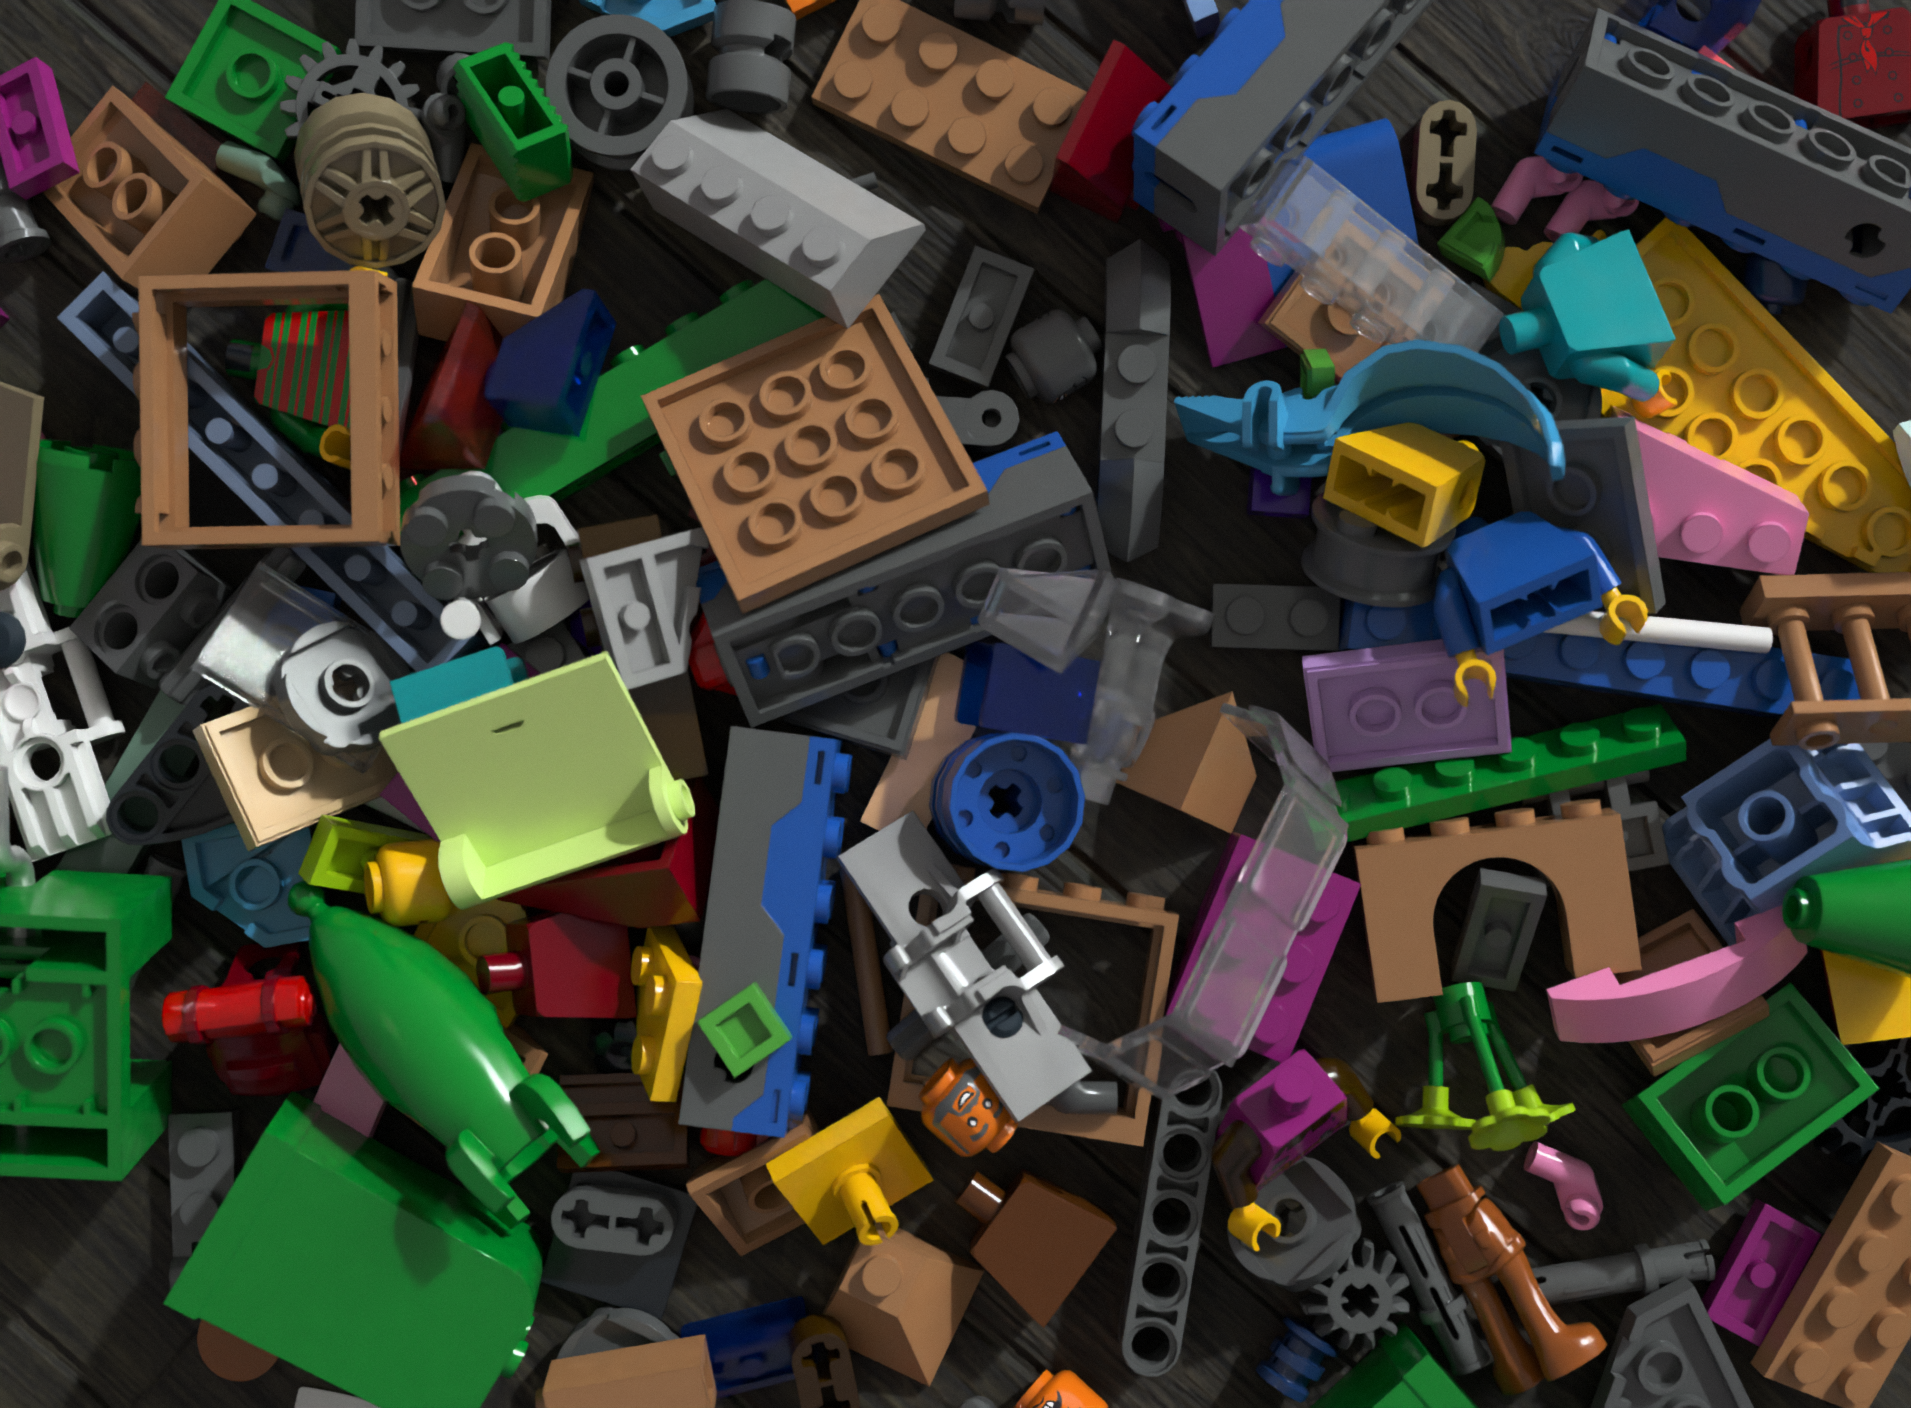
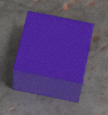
[1247,466,1312,519]

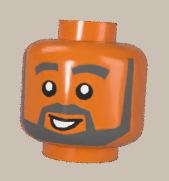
[918,1057,1018,1157]

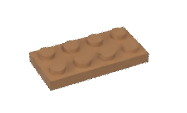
[811,0,1087,214]
[1751,1142,1911,1408]

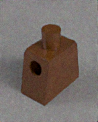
[954,1168,1117,1328]

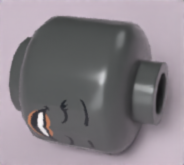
[1004,309,1103,404]

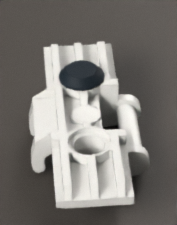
[0,561,126,862]

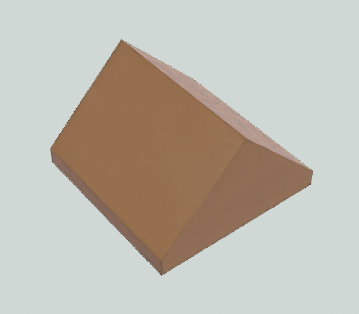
[686,1109,820,1256]

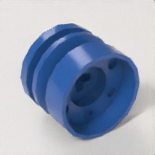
[929,733,1085,872]

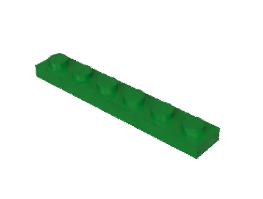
[1291,704,1686,851]

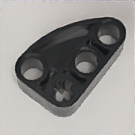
[106,678,267,845]

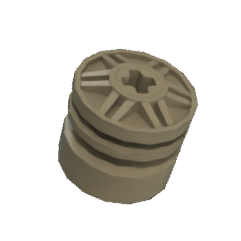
[294,93,446,269]

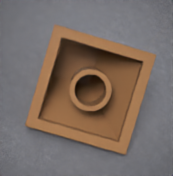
[823,1220,984,1387]

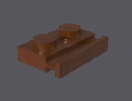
[557,1071,690,1173]

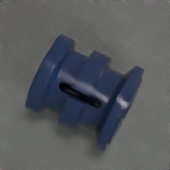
[1255,1314,1340,1403]

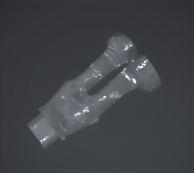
[1069,578,1215,805]

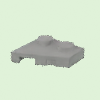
[579,527,709,690]

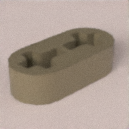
[1410,100,1477,227]

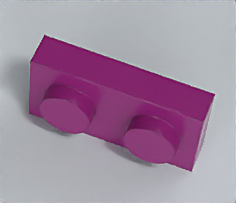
[0,57,80,200]
[1702,1198,1822,1347]

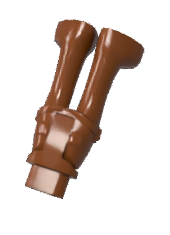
[1416,1163,1607,1396]

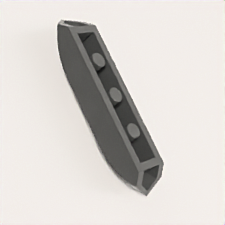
[1096,238,1171,562]

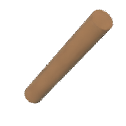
[839,866,893,1056]

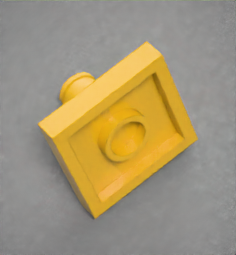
[766,1097,933,1246]

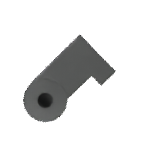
[926,378,1019,453]

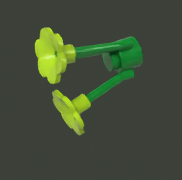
[1395,982,1576,1151]

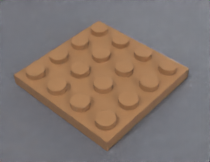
[641,294,989,614]

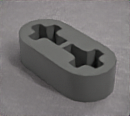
[551,1184,677,1256]

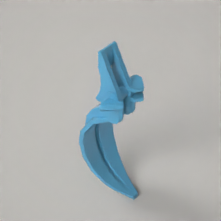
[1174,340,1565,496]

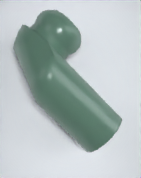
[216,141,301,224]

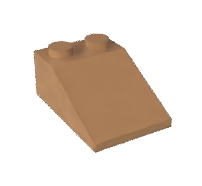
[43,86,257,289]
[412,143,594,365]

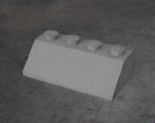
[630,109,926,329]

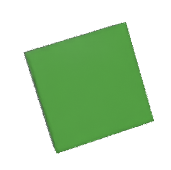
[697,981,793,1078]

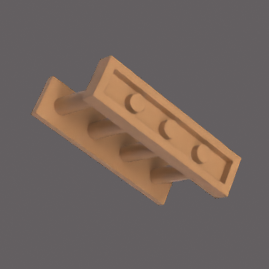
[1739,572,1911,750]

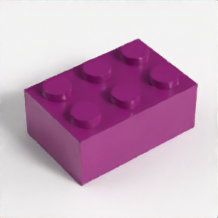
[1164,832,1361,1063]

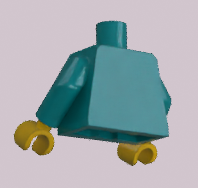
[1499,229,1677,419]

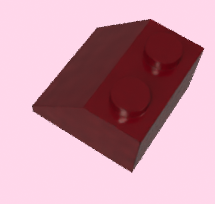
[1050,39,1172,224]

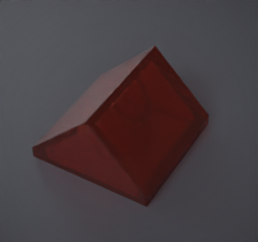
[399,302,523,469]

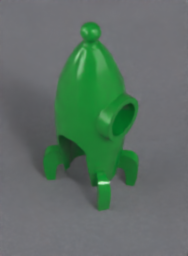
[287,880,601,1230]

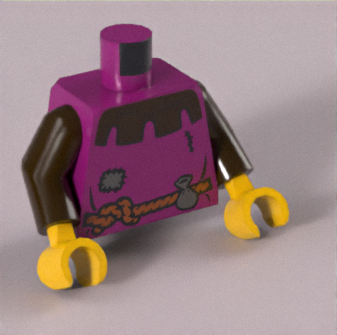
[1211,1049,1401,1252]

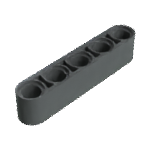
[1118,1052,1222,1377]

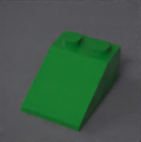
[1621,982,1880,1212]

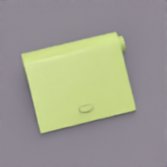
[379,651,695,910]

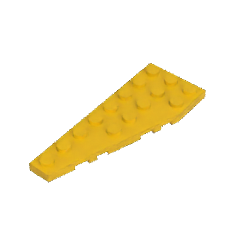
[1600,216,1911,573]

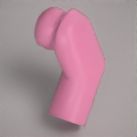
[1491,156,1583,225]
[1543,179,1639,242]
[1524,1141,1603,1231]

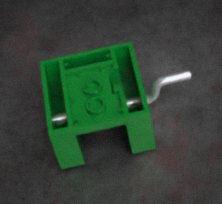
[0,765,172,1181]

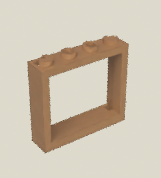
[132,270,400,550]
[887,863,1179,1147]

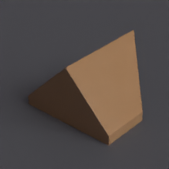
[1115,691,1257,834]

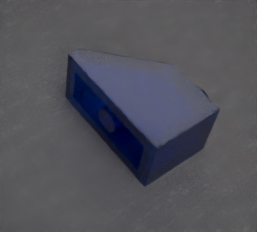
[484,289,616,437]

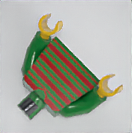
[225,266,388,470]

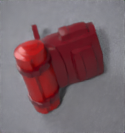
[161,942,335,1096]

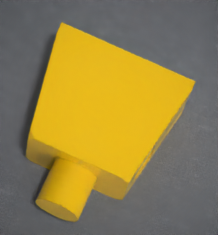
[1323,422,1485,548]

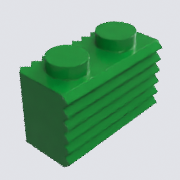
[453,42,573,202]

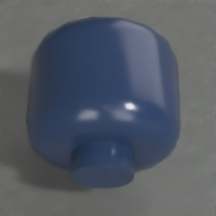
[1741,252,1809,314]

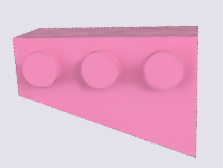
[1610,406,1809,575]

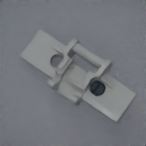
[837,811,1092,1123]

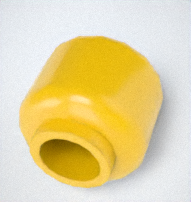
[364,839,454,927]

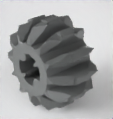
[1300,1237,1410,1350]

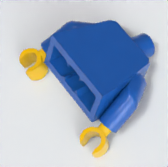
[1433,511,1648,707]

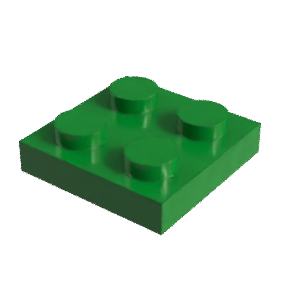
[165,0,343,165]

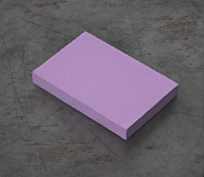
[1302,639,1512,774]

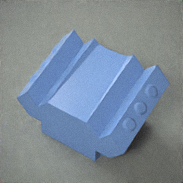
[1662,739,1911,946]

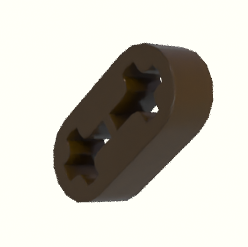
[788,1314,860,1408]

